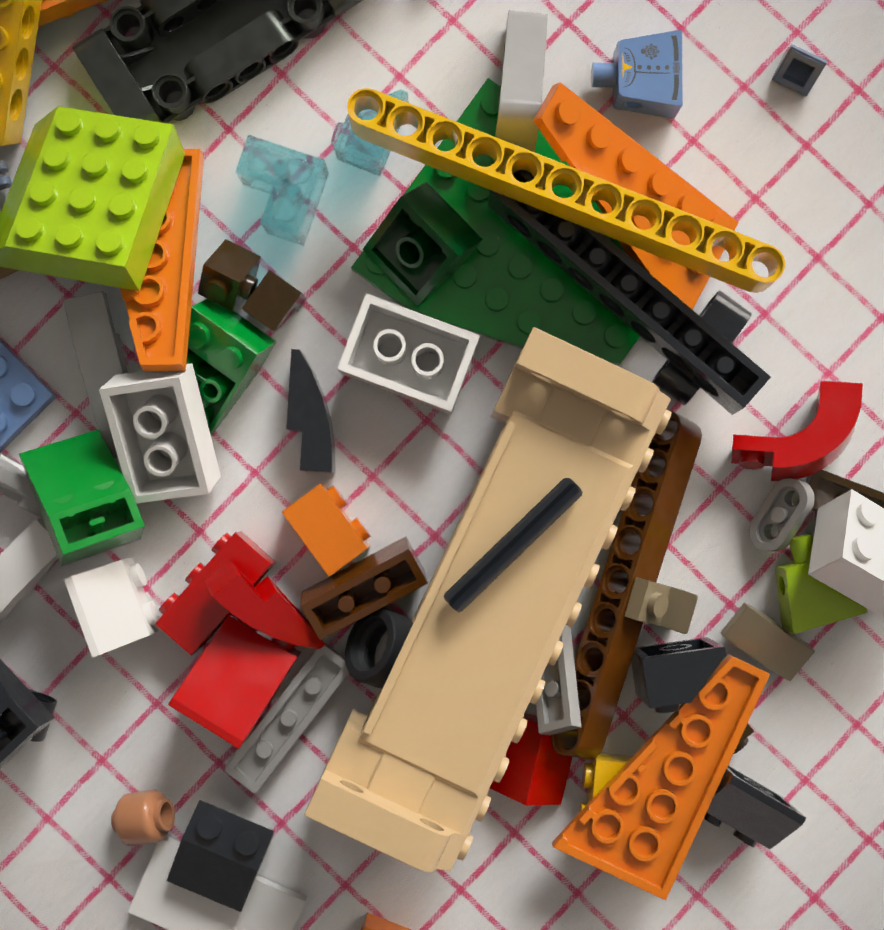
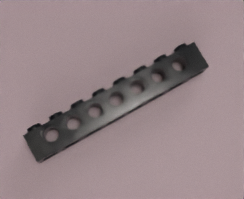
[488,170,771,415]

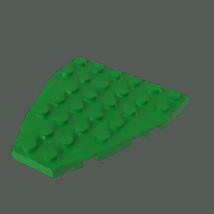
[351,78,640,365]

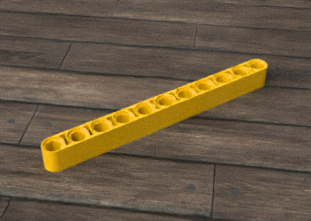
[347,88,785,293]

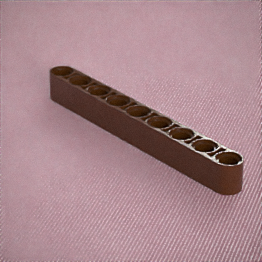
[551,410,702,760]

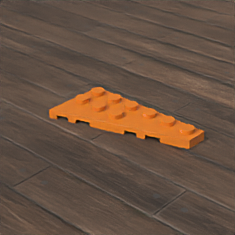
[551,655,770,900]

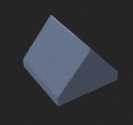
[772,44,827,96]

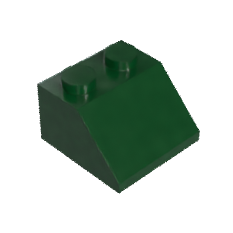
[362,182,483,306]

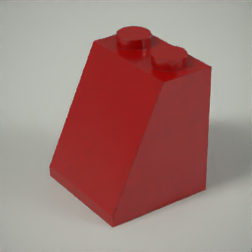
[168,614,301,749]

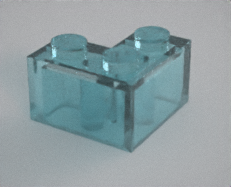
[235,135,329,246]

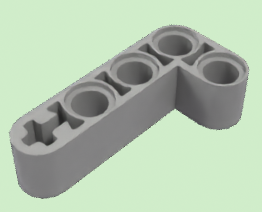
[493,10,548,160]

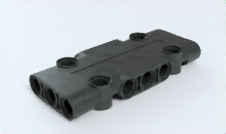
[72,0,363,123]

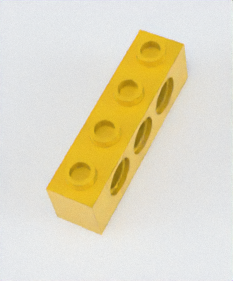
[0,0,42,146]

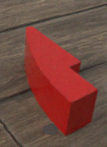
[205,560,326,650]

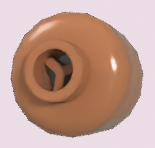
[111,789,175,846]

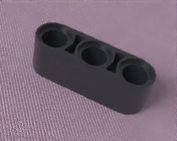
[652,290,752,405]

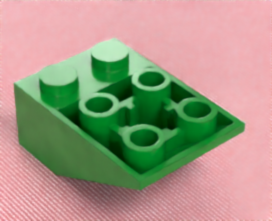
[187,299,276,436]
[19,430,145,567]

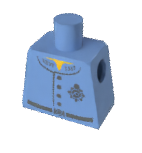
[591,30,683,118]

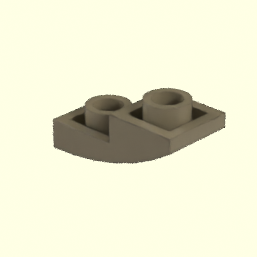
[720,602,815,681]

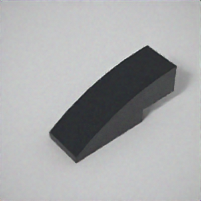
[286,349,335,473]

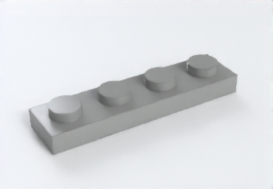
[224,643,349,794]

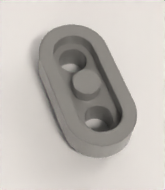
[749,478,814,551]

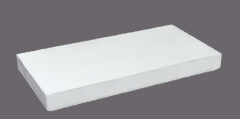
[128,836,307,930]

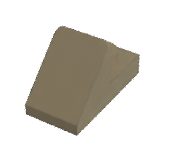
[625,577,698,634]

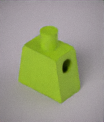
[775,534,868,634]

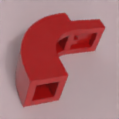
[731,381,863,481]

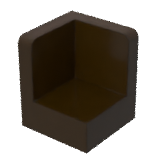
[241,270,306,331]

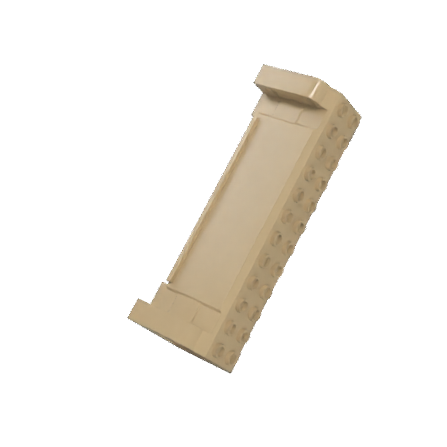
[304,327,672,872]

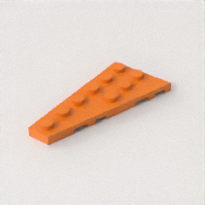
[533,82,739,310]
[120,149,204,372]

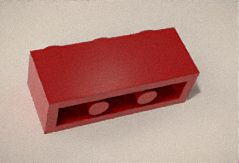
[155,531,276,656]

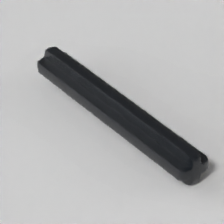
[444,478,583,613]

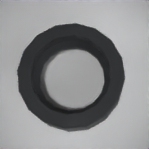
[345,607,413,688]

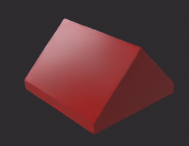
[490,713,572,806]

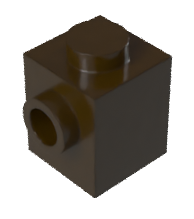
[198,239,261,311]

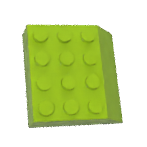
[0,106,185,291]

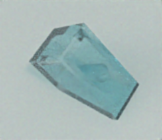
[331,89,409,176]

